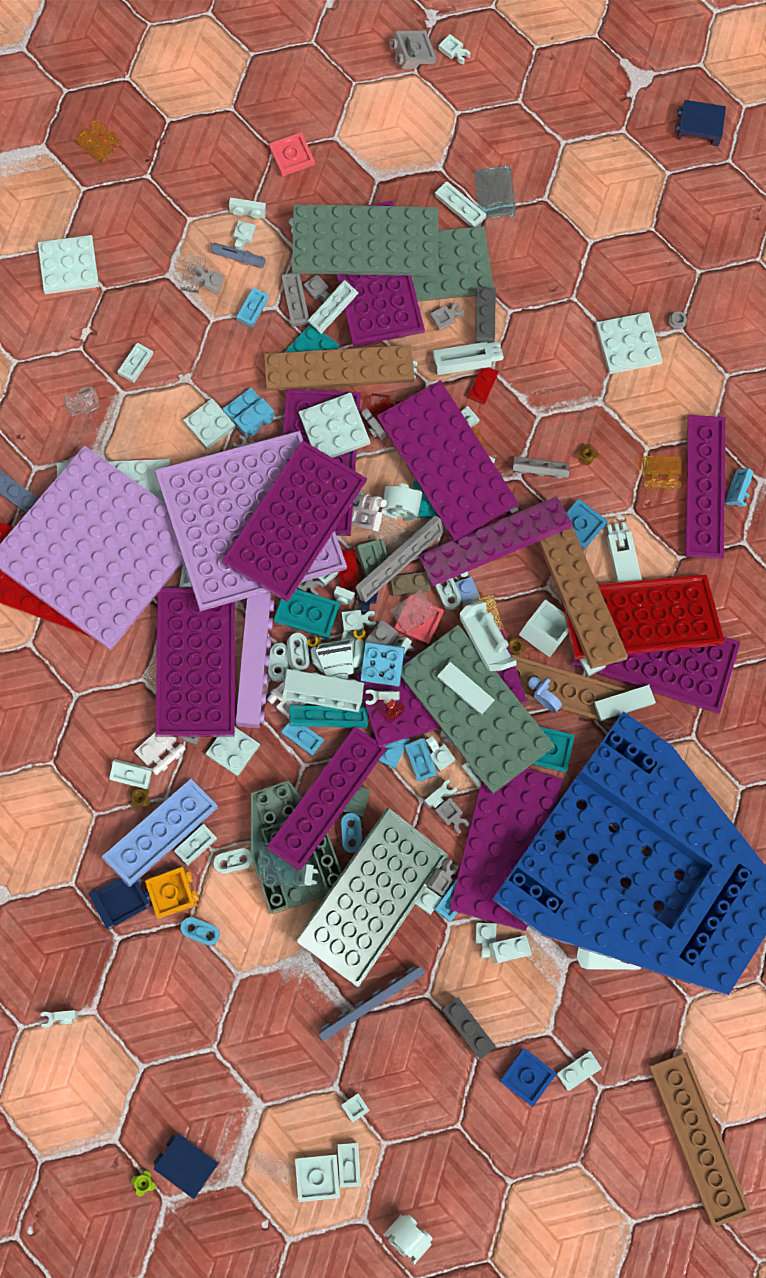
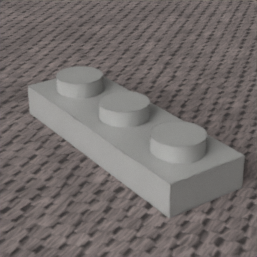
[282,273,310,327]
[513,456,570,478]

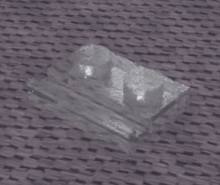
[368,514,414,553]
[390,590,437,634]

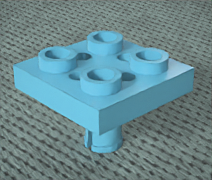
[361,642,405,686]

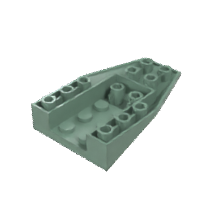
[251,780,342,915]

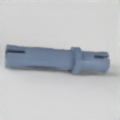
[211,242,266,269]

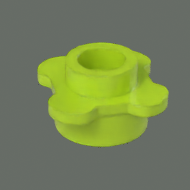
[131,1171,156,1196]

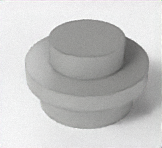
[668,311,687,329]

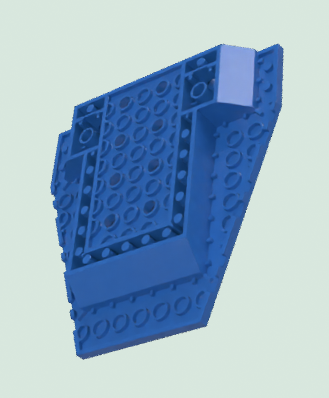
[492,711,766,996]

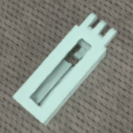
[433,342,504,375]
[606,522,642,583]

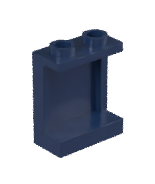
[675,100,726,146]
[88,877,151,930]
[153,1133,220,1199]

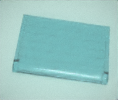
[475,166,516,218]

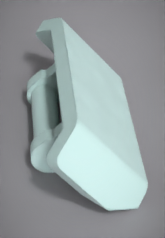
[460,601,517,671]
[577,947,641,970]

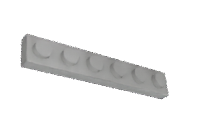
[356,516,445,602]

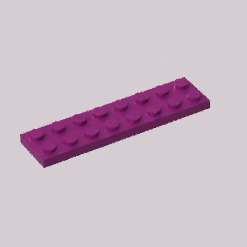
[685,415,726,559]
[418,496,572,586]
[266,727,387,872]

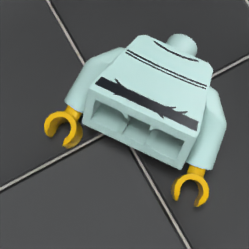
[307,629,366,680]

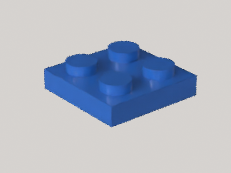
[499,1048,557,1107]

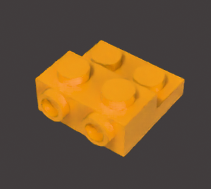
[145,867,200,919]

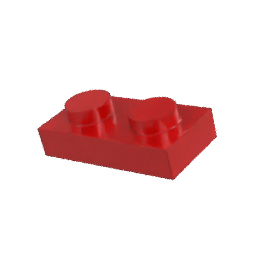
[468,367,499,405]
[338,550,359,589]

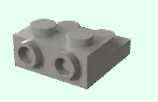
[390,30,437,69]

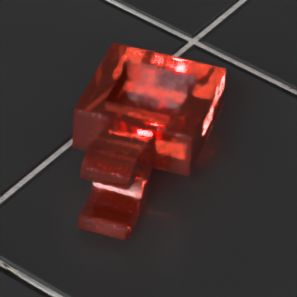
[370,393,402,414]
[385,699,405,724]

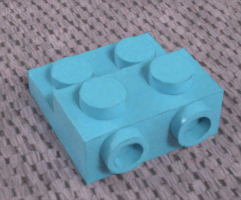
[223,387,275,438]

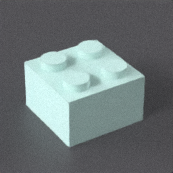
[519,599,569,657]

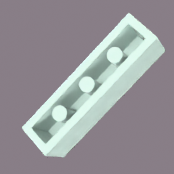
[282,669,364,712]

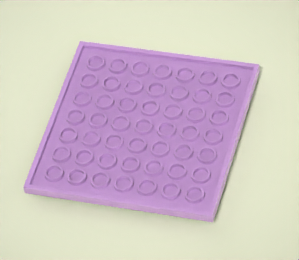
[155,431,347,611]
[0,445,184,651]

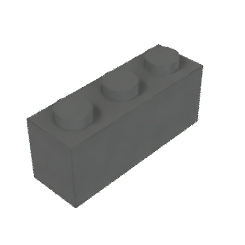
[475,287,496,344]
[441,997,496,1060]

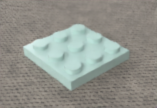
[38,235,99,294]
[595,312,663,374]
[299,393,370,458]

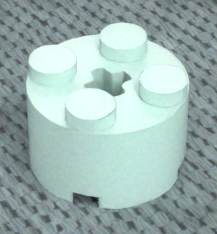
[381,483,422,521]
[383,1214,433,1265]

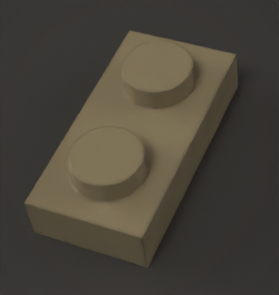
[390,572,431,597]

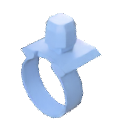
[528,677,562,713]

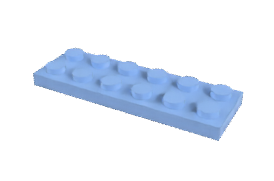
[102,779,218,887]

